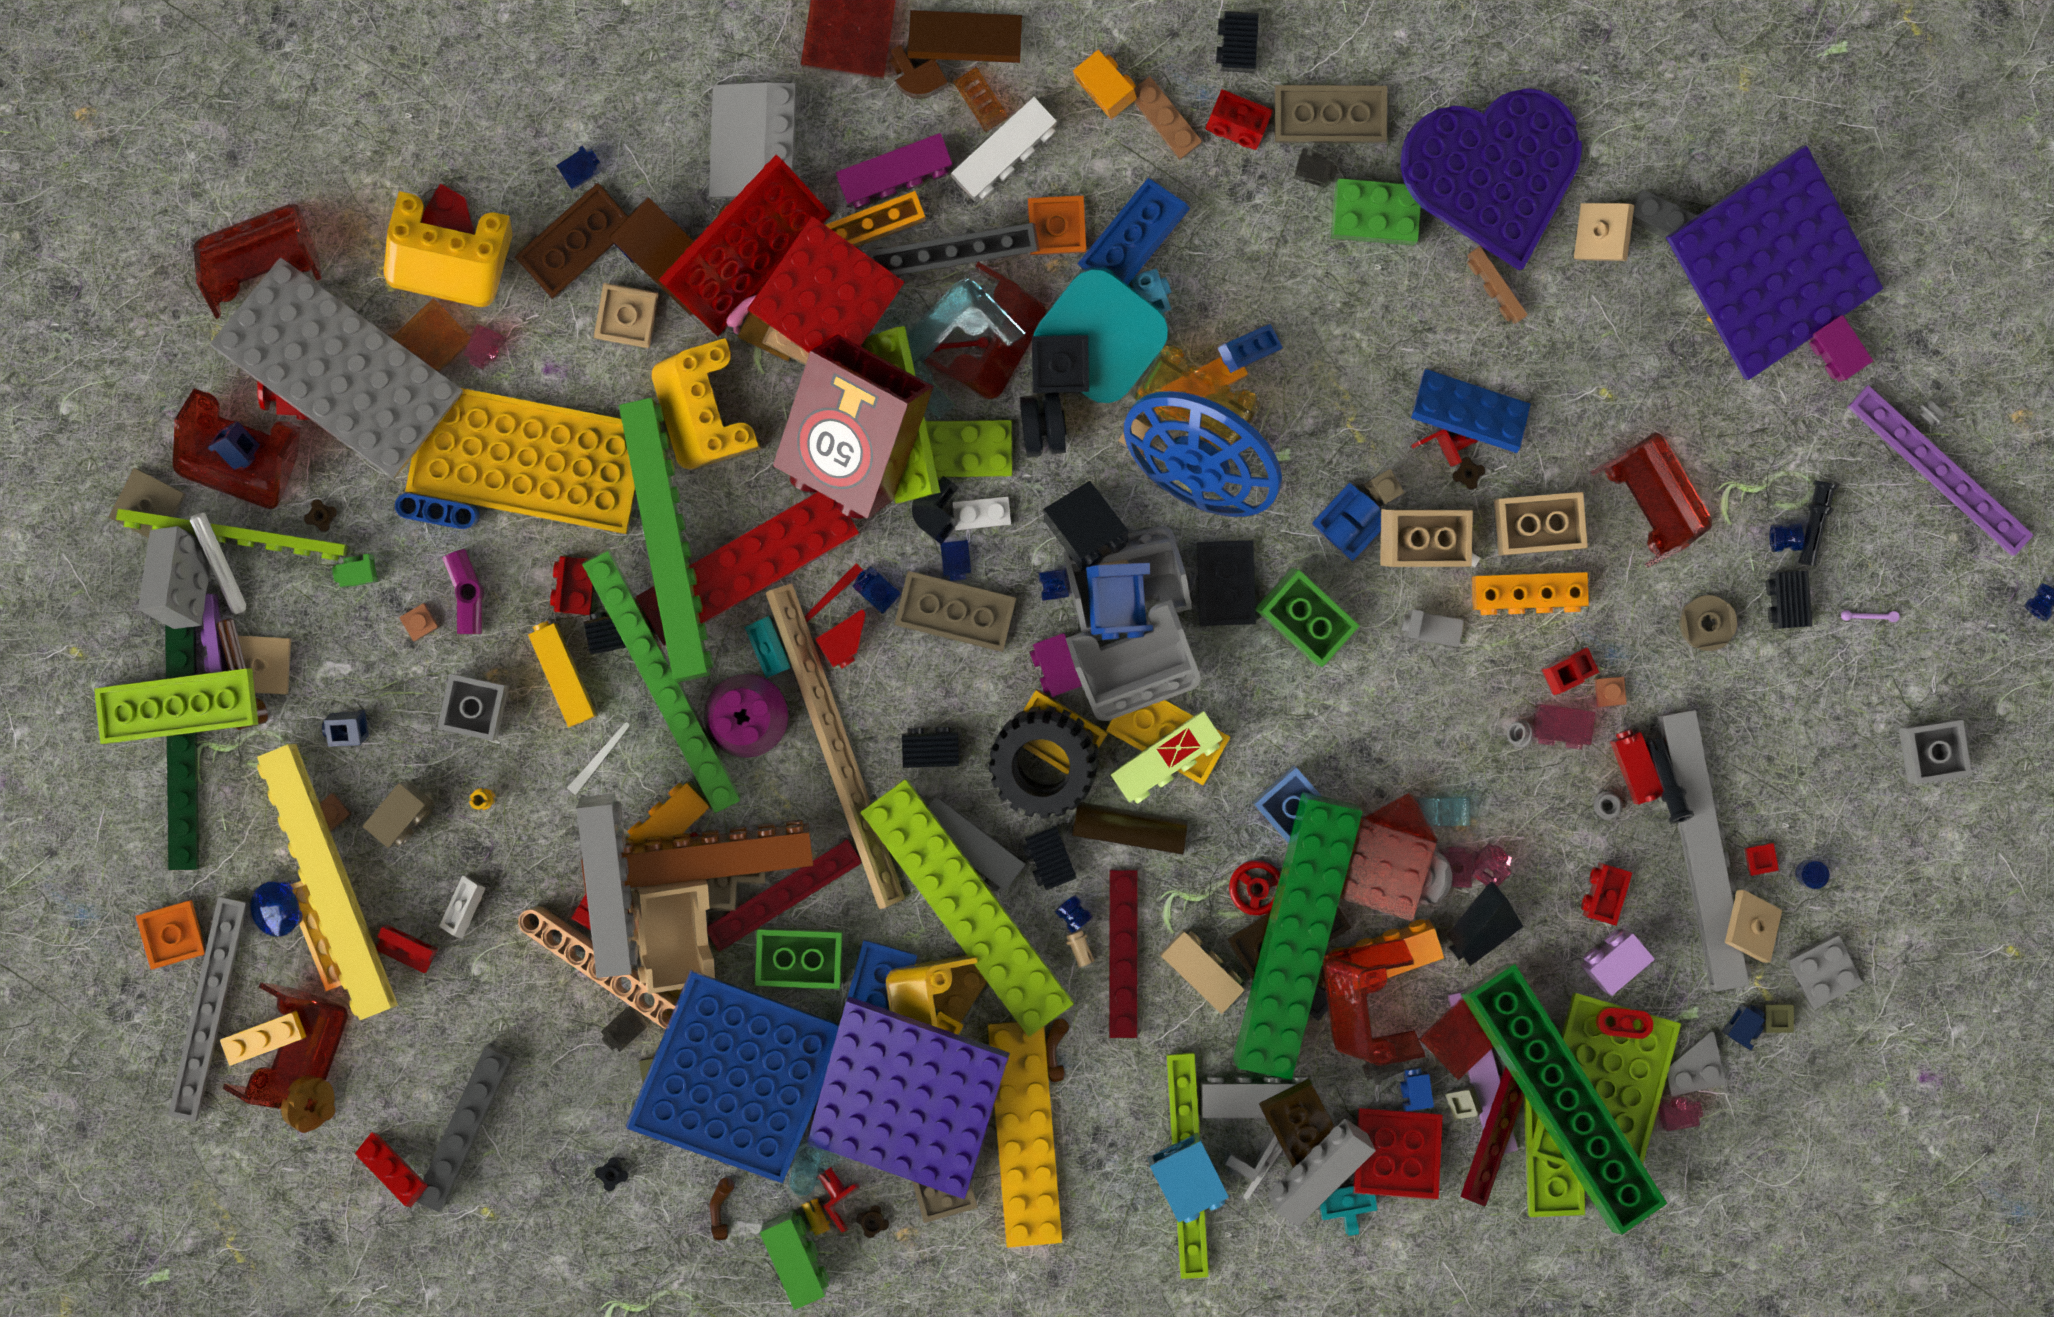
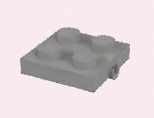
[1787,933,1863,1009]

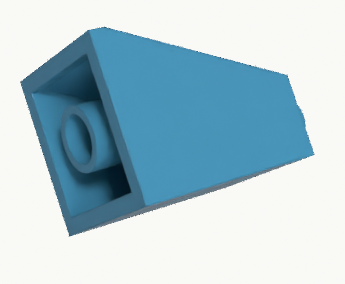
[1147,1133,1229,1223]

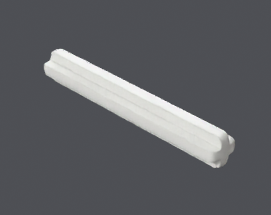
[190,512,246,614]

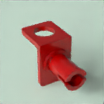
[1411,429,1478,467]
[817,1167,860,1233]

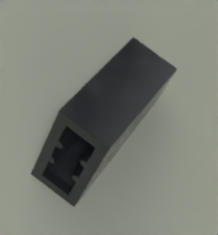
[1447,881,1524,966]

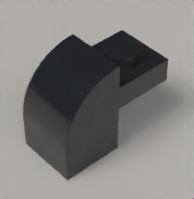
[912,475,958,545]

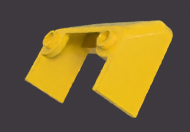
[886,955,977,1027]

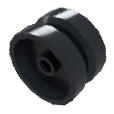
[1019,393,1067,458]

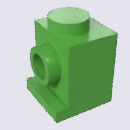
[332,554,378,588]

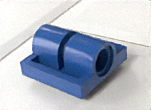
[1311,482,1381,561]

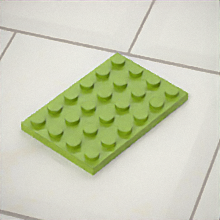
[1529,992,1681,1167]

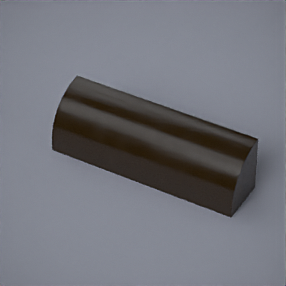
[1072,802,1188,855]

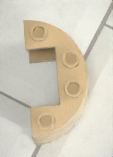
[629,879,715,994]

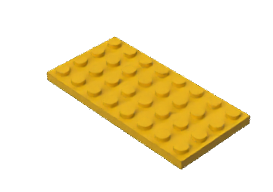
[405,388,636,534]

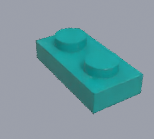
[744,616,791,678]

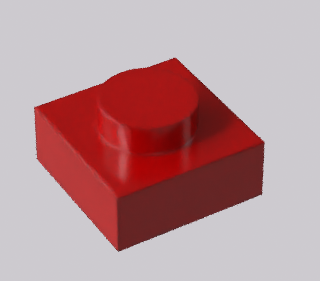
[1744,843,1779,876]

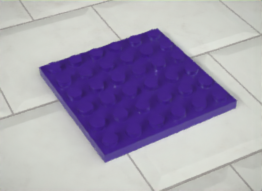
[1666,145,1884,380]
[807,997,1010,1200]

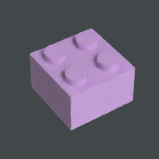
[1580,929,1655,996]

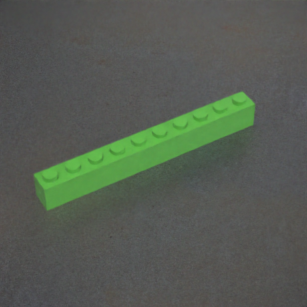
[619,398,714,683]
[582,548,740,813]

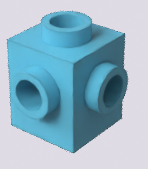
[1131,268,1172,312]

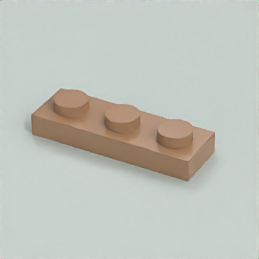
[1134,76,1202,160]
[1467,246,1528,324]

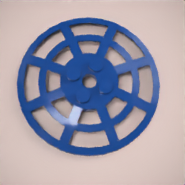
[1124,391,1282,517]

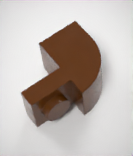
[889,45,948,99]

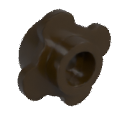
[1452,457,1485,490]
[304,499,337,532]
[856,1205,889,1238]

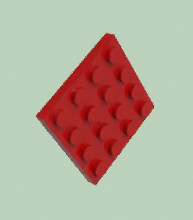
[747,216,905,353]

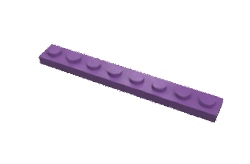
[1847,385,2033,556]

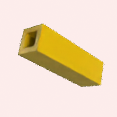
[528,621,597,727]

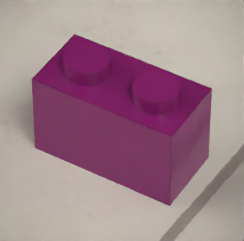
[1809,315,1873,382]
[1029,633,1082,697]

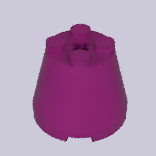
[704,674,789,758]

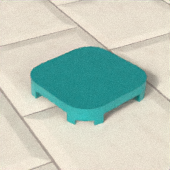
[1033,267,1168,403]

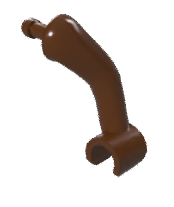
[1045,1019,1069,1082]
[709,1177,734,1240]

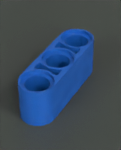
[395,493,480,529]

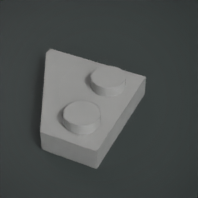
[1666,1030,1726,1097]

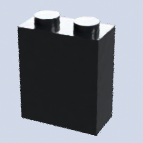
[1043,481,1128,571]

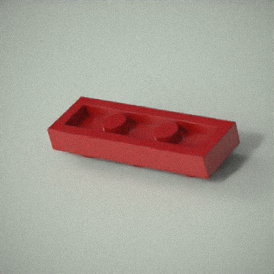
[355,1132,428,1208]

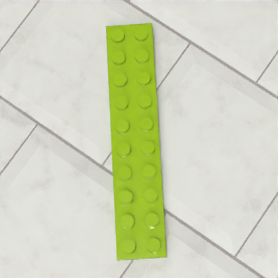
[860,778,1074,1037]

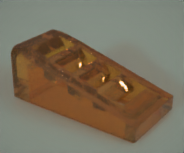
[953,67,1008,132]

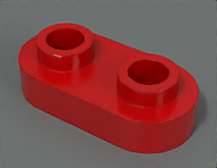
[1596,1007,1654,1039]

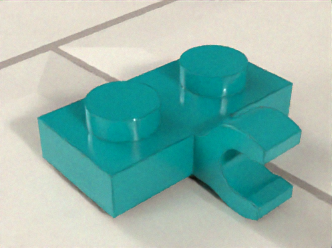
[1319,1185,1378,1236]

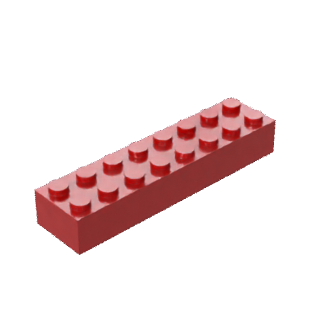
[635,491,860,646]

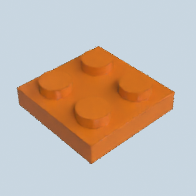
[1028,195,1086,255]
[135,900,206,970]

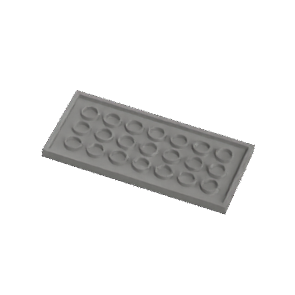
[210,257,463,480]

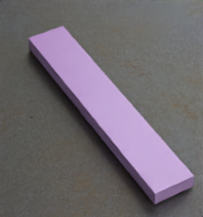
[1448,990,1518,1154]

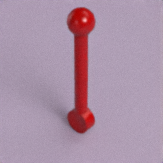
[930,337,988,352]

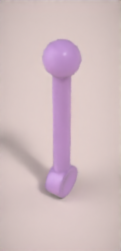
[1841,610,1900,622]

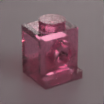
[463,324,507,370]
[1472,843,1511,887]
[1441,847,1472,888]
[1658,1097,1703,1131]

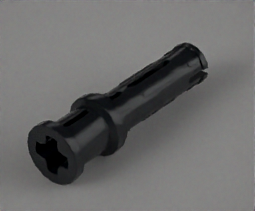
[1798,480,1839,567]
[1646,738,1694,824]

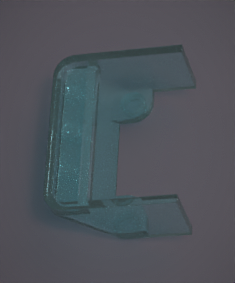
[907,279,1026,419]

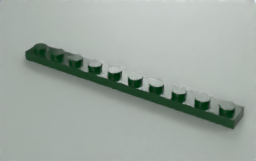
[165,624,199,870]

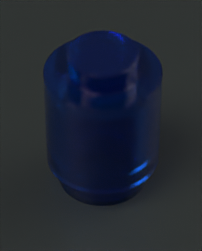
[1795,859,1830,889]

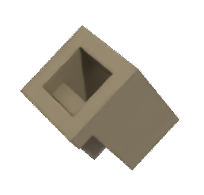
[1363,469,1405,507]

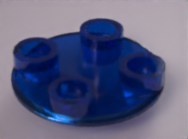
[250,881,303,937]

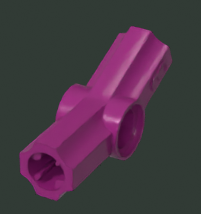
[442,548,484,634]

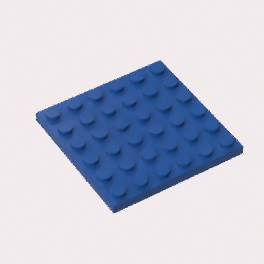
[626,970,840,1183]

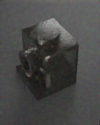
[1293,148,1338,188]

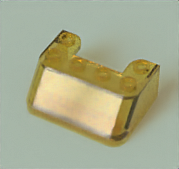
[1134,345,1261,451]

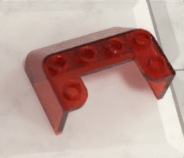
[172,388,300,509]

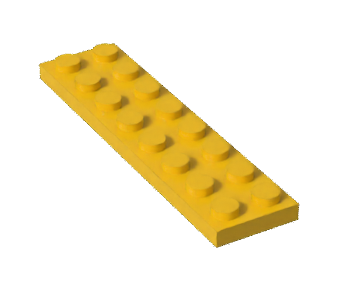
[988,1021,1062,1248]

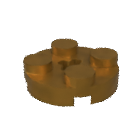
[281,1075,336,1133]

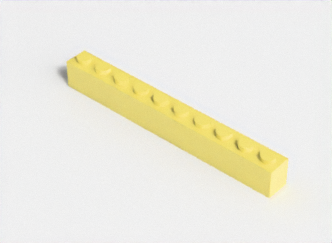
[257,744,398,1020]

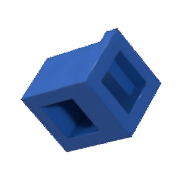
[1400,1067,1434,1111]

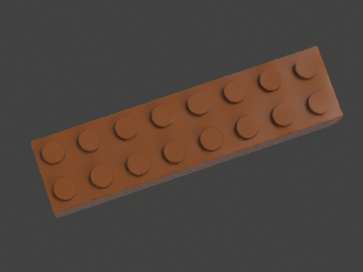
[581,820,813,894]

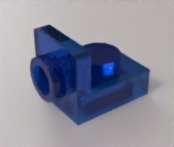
[556,145,601,191]
[940,540,972,581]
[852,566,901,614]

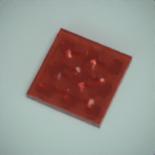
[801,0,897,80]
[1340,817,1437,922]

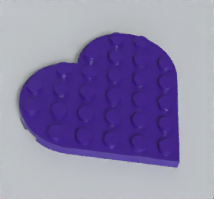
[1401,88,1582,271]

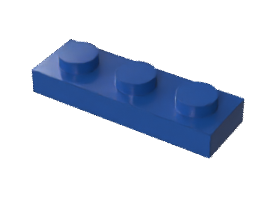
[1218,324,1283,373]

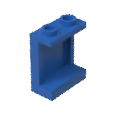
[1086,563,1153,640]

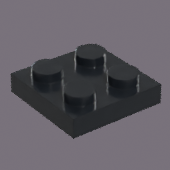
[1032,334,1089,393]

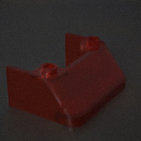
[193,204,322,319]
[922,262,1046,400]
[1590,432,1712,568]
[1322,938,1425,1065]
[223,982,348,1109]

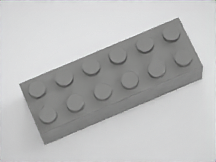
[577,793,638,978]

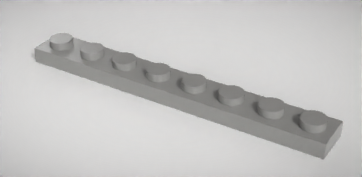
[168,896,248,1122]

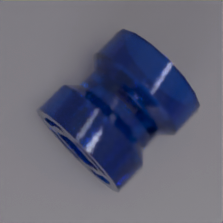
[1769,523,1804,552]
[1038,569,1069,601]
[2024,583,2054,622]
[1054,894,1093,934]

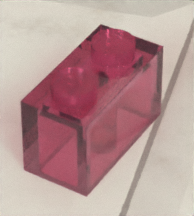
[1532,704,1596,750]

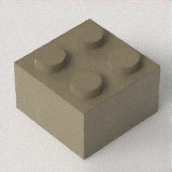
[362,781,434,848]

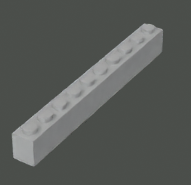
[1657,710,1751,992]

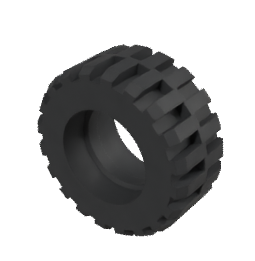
[989,706,1099,819]

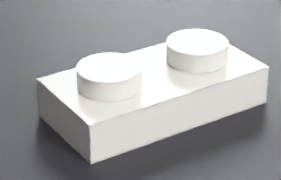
[953,497,1011,531]
[439,875,486,939]

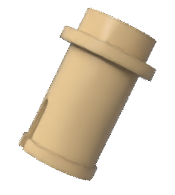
[1066,929,1095,967]

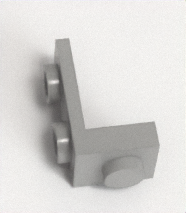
[1401,609,1464,647]
[1223,1132,1281,1181]

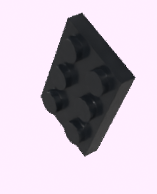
[1197,540,1256,626]

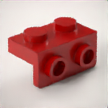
[1581,862,1633,926]

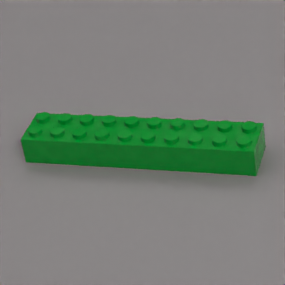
[1233,792,1363,1080]
[1461,964,1668,1235]

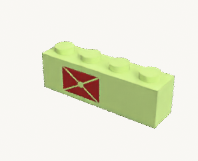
[1110,711,1223,803]

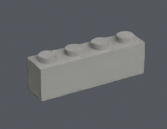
[1201,1076,1315,1118]
[1268,1119,1376,1226]

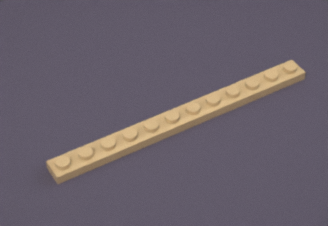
[765,583,905,909]

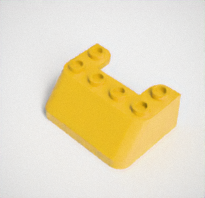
[383,191,513,307]
[651,338,761,470]

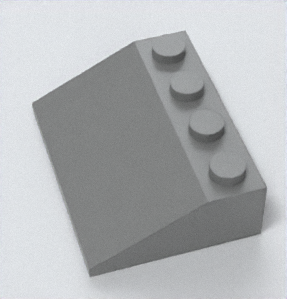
[709,82,797,199]

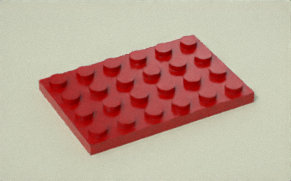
[659,155,832,337]

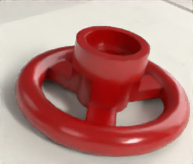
[1229,860,1281,916]

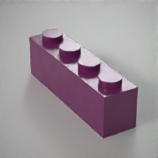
[835,133,953,209]

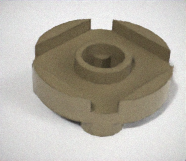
[1679,595,1737,651]

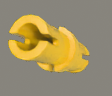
[469,788,496,810]

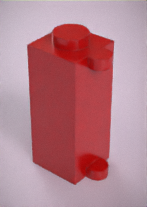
[1610,729,1664,805]

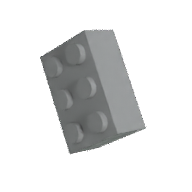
[138,526,210,629]

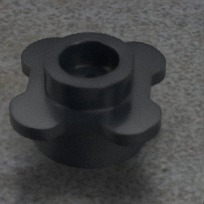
[595,1157,628,1191]

